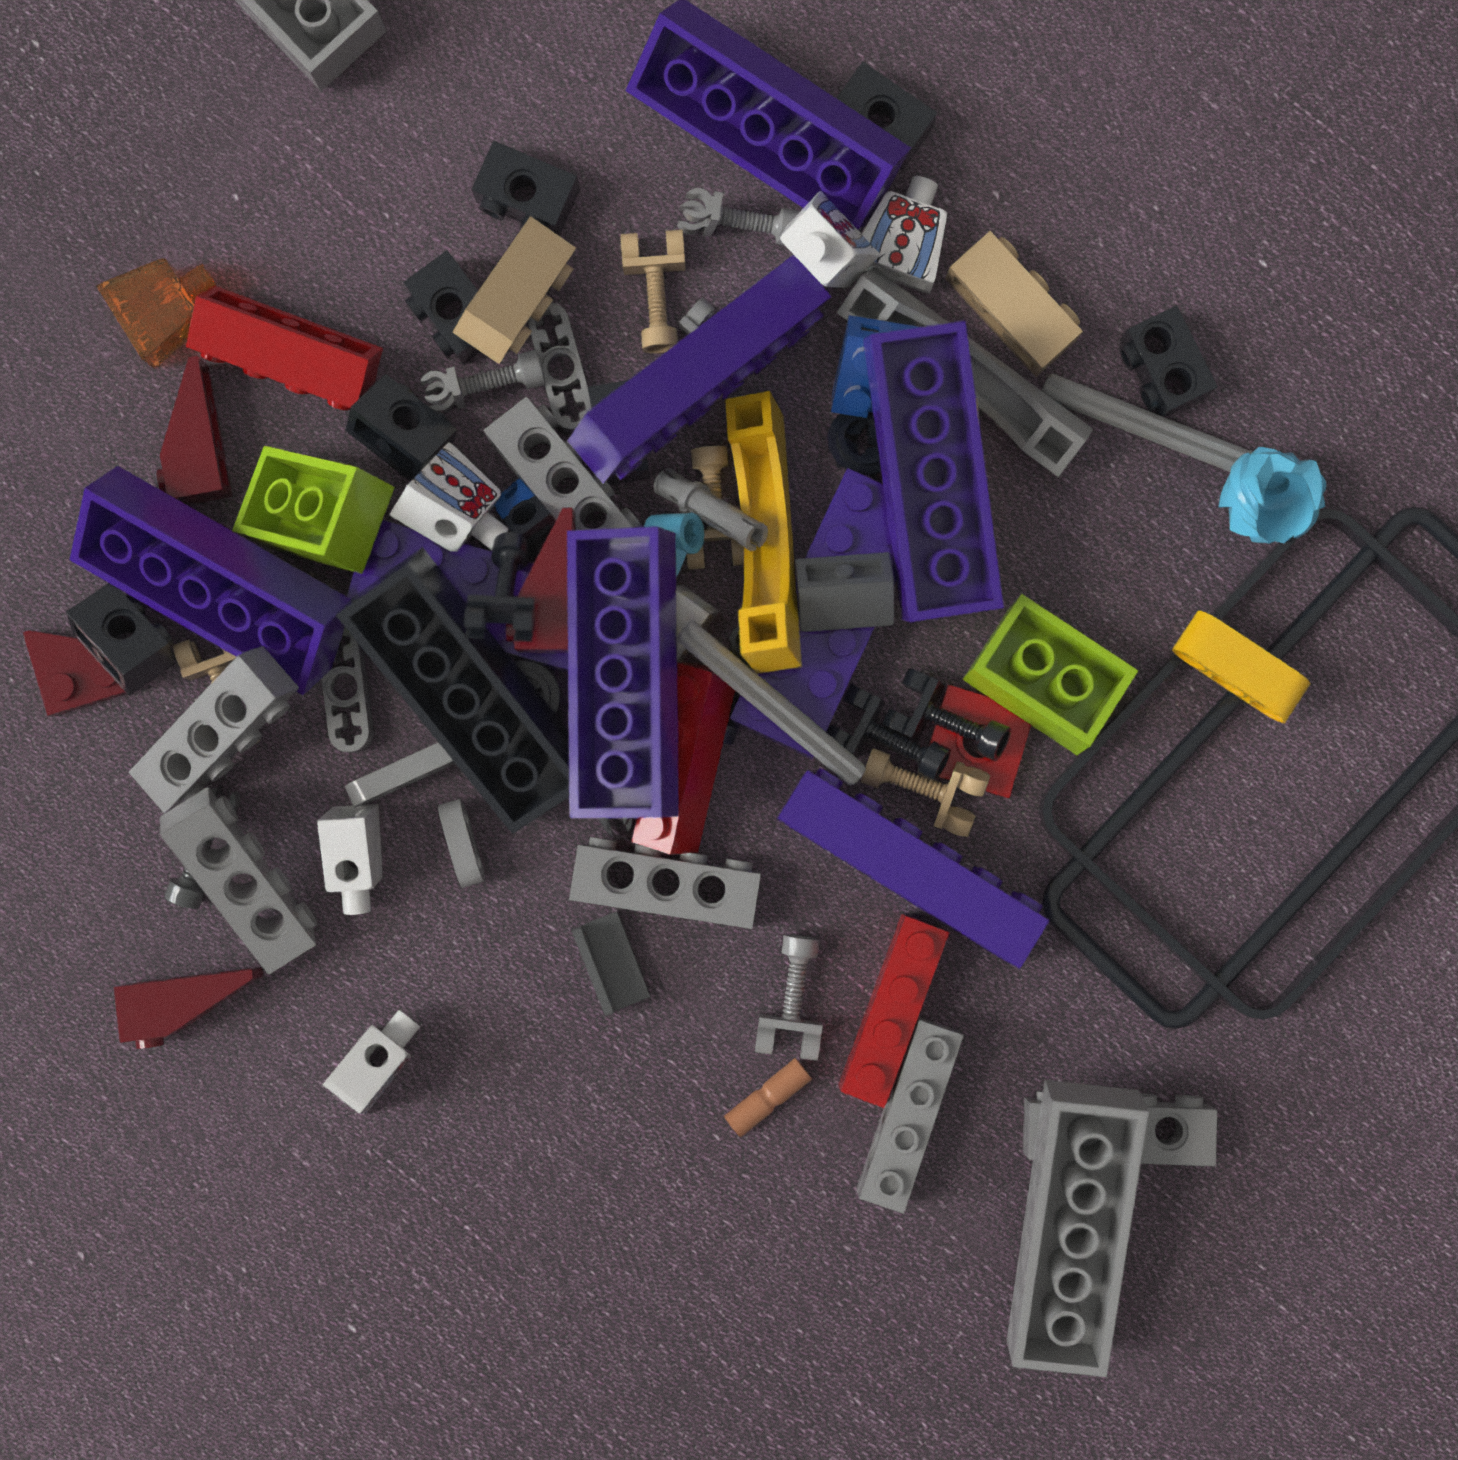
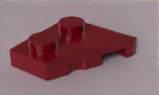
[23,630,138,717]

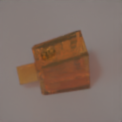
[96,258,217,368]

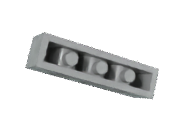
[483,396,642,530]
[129,646,299,814]
[160,787,317,975]
[569,837,761,929]
[856,1017,964,1214]
[1023,1090,1217,1166]

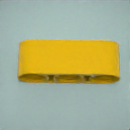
[1172,611,1311,723]

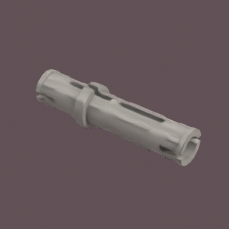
[654,468,768,551]

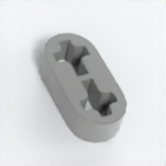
[438,798,485,888]

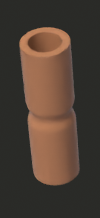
[724,1058,812,1137]

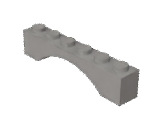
[837,267,1093,477]

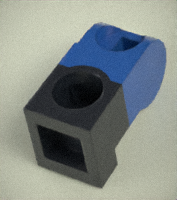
[494,478,556,562]

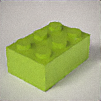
[232,446,395,574]
[962,594,1138,755]

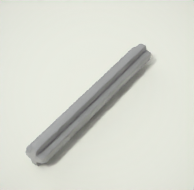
[1041,374,1252,472]
[677,621,866,786]

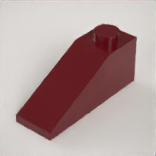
[156,355,233,505]
[506,507,576,653]
[114,967,263,1049]

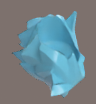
[1218,447,1326,544]

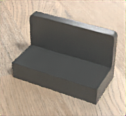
[795,552,894,632]
[572,911,651,1017]

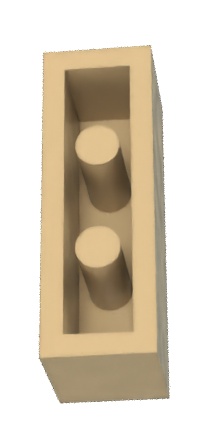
[453,216,576,364]
[945,231,1083,377]

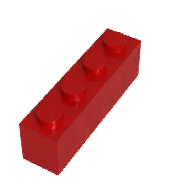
[186,285,383,410]
[632,662,735,855]
[838,914,950,1108]

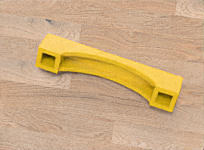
[725,391,802,674]

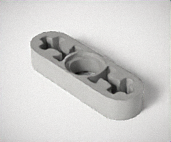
[528,302,591,433]
[322,627,374,753]
[345,743,455,808]

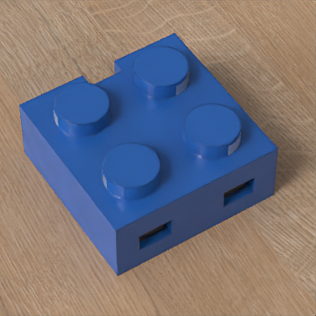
[831,315,918,418]

